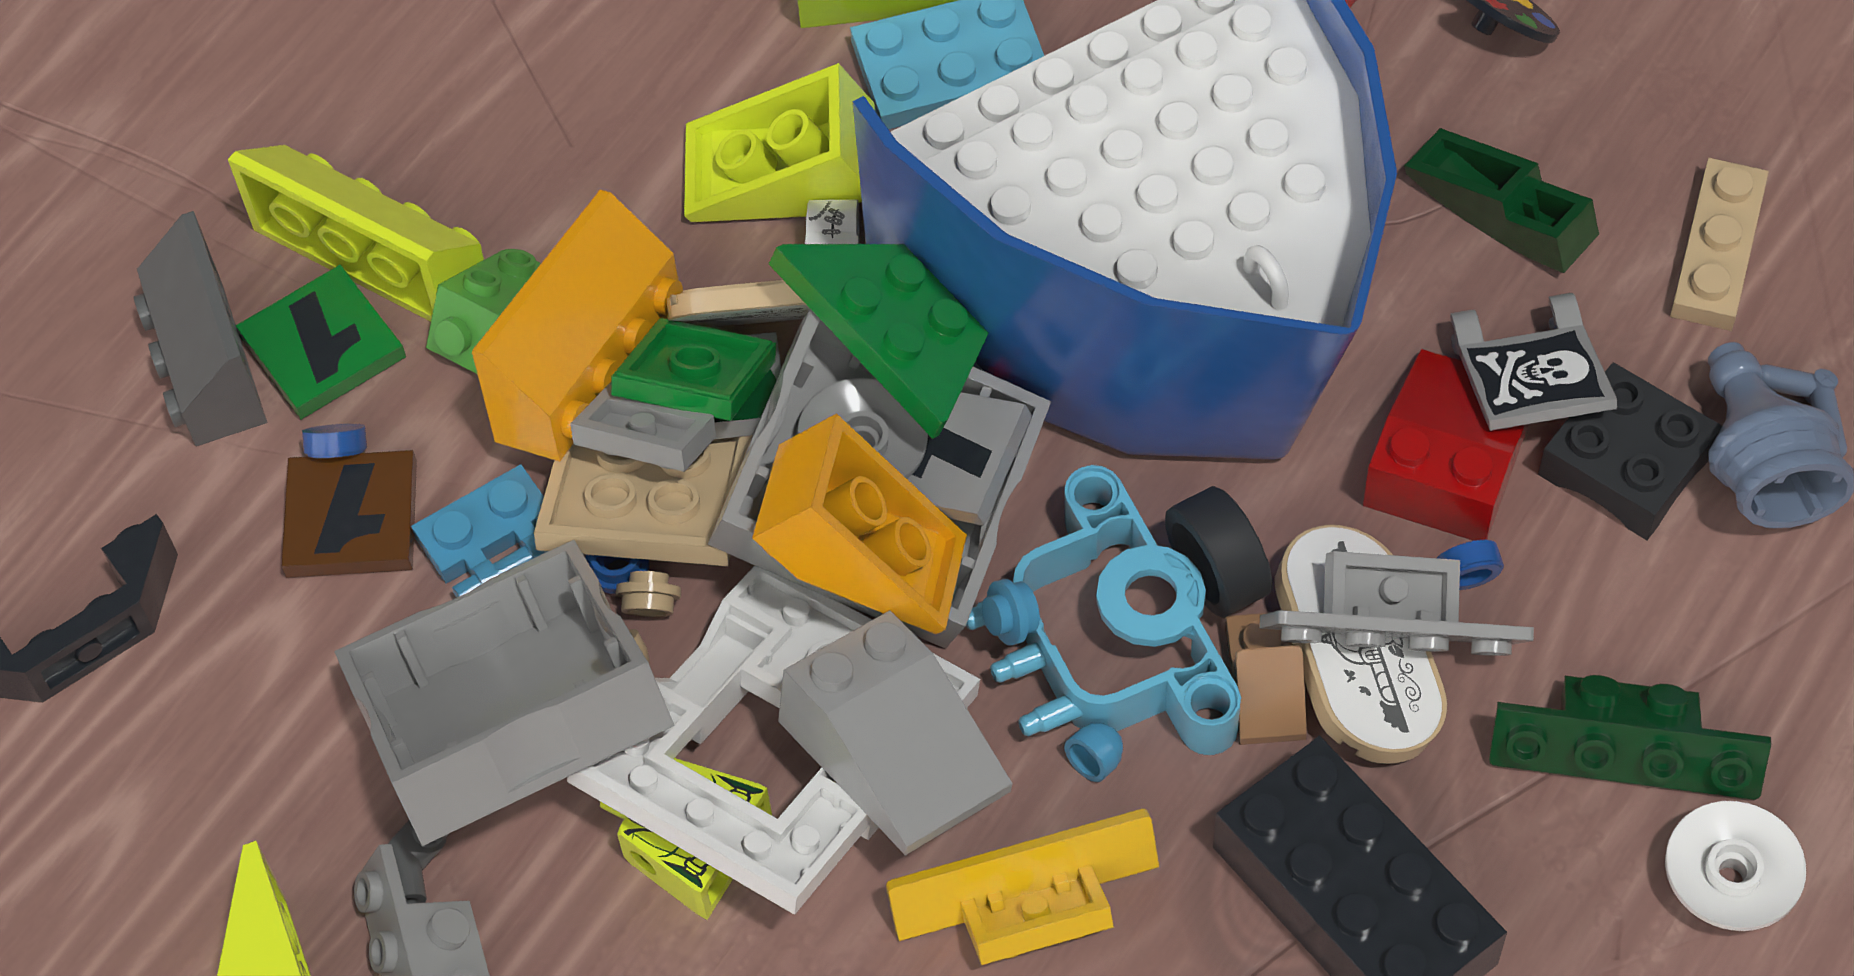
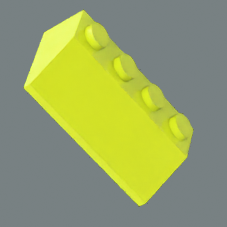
[228,145,484,322]

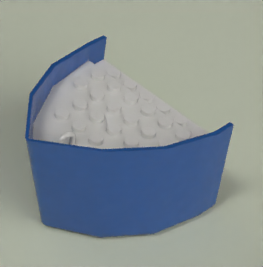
[852,0,1397,459]

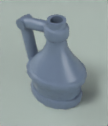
[1708,342,1854,528]

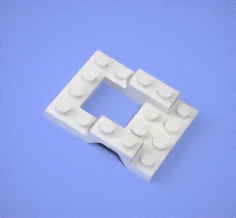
[567,565,980,915]

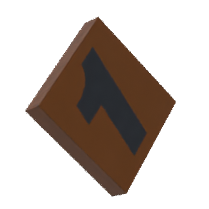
[281,450,417,578]

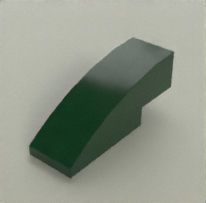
[1404,128,1599,273]

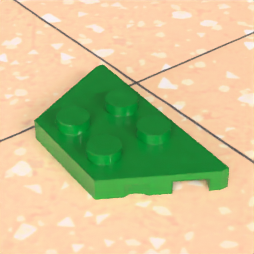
[769,244,989,439]

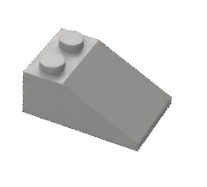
[778,611,1013,856]

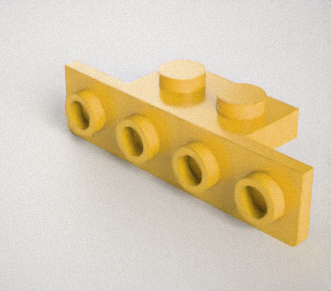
[886,809,1159,965]

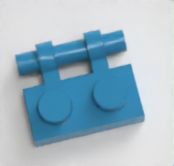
[411,464,548,598]

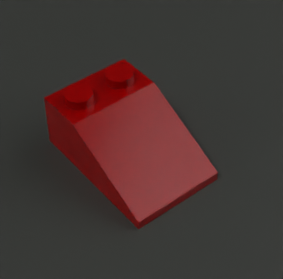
[1363,349,1529,541]

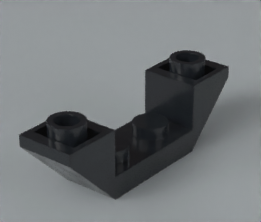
[0,514,178,703]

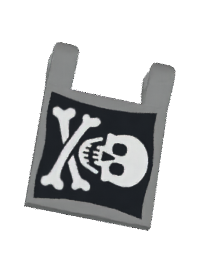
[1450,293,1617,430]

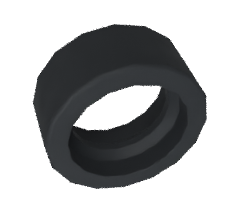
[1165,486,1272,618]

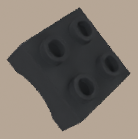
[1538,362,1722,541]

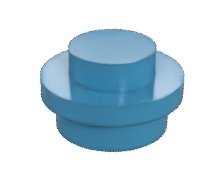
[982,579,1040,645]

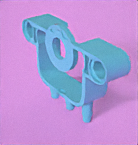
[966,465,1241,755]

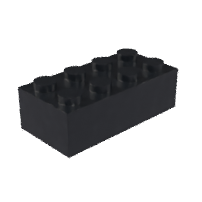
[1213,735,1507,976]

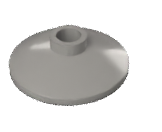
[798,378,928,479]

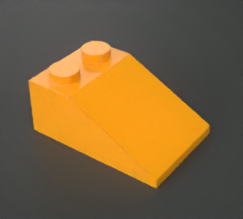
[752,413,967,634]

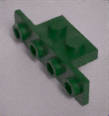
[1489,675,1772,800]

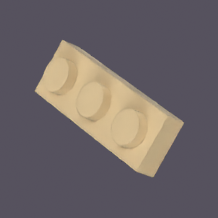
[1670,158,1769,331]

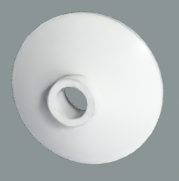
[1665,801,1806,931]

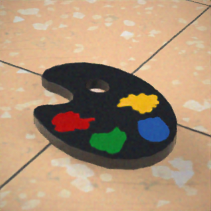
[1466,0,1560,43]

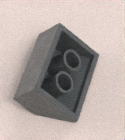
[133,211,268,447]

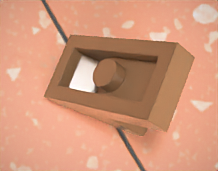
[1225,613,1307,745]

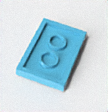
[850,0,1044,129]

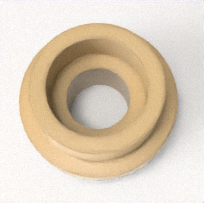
[616,571,681,617]

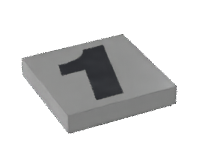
[907,392,1032,526]

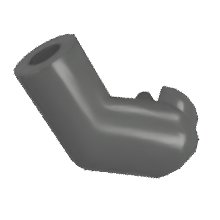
[388,820,448,904]

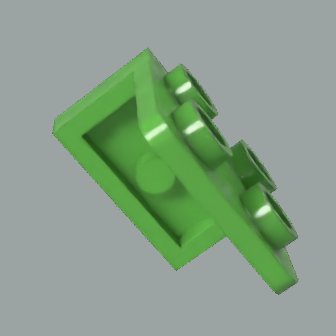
[426,249,541,374]

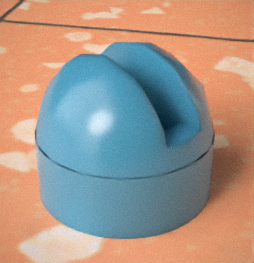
[1064,723,1123,782]

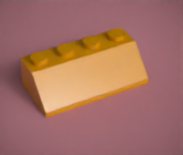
[472,190,683,462]

